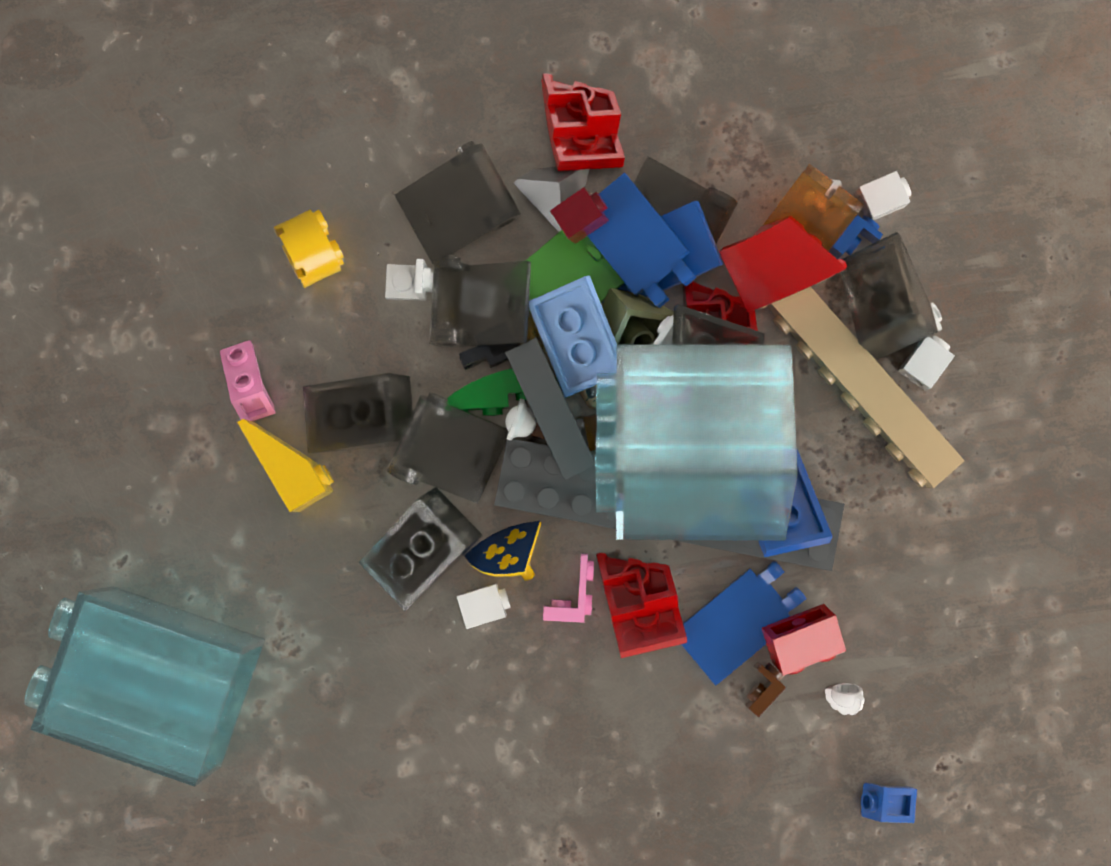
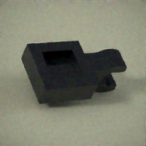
[459,322,518,370]

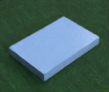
[527,275,628,398]

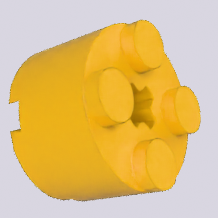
[273,209,344,288]

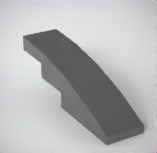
[505,338,596,480]

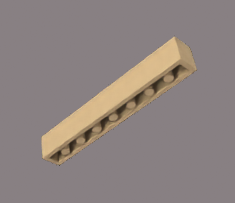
[761,287,965,488]

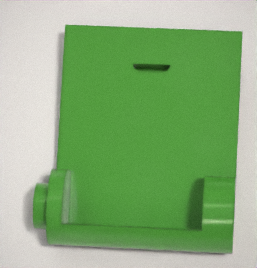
[504,230,624,315]

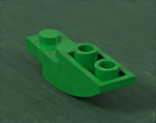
[440,368,570,418]

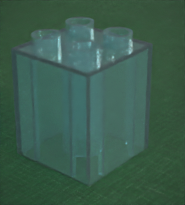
[596,345,798,541]
[24,586,265,787]

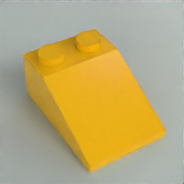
[237,419,334,512]

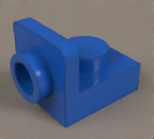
[828,214,883,259]
[861,783,917,823]

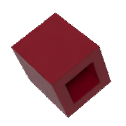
[550,187,609,244]

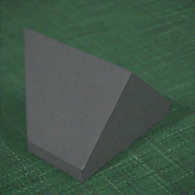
[514,166,589,232]

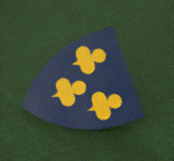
[464,521,541,581]

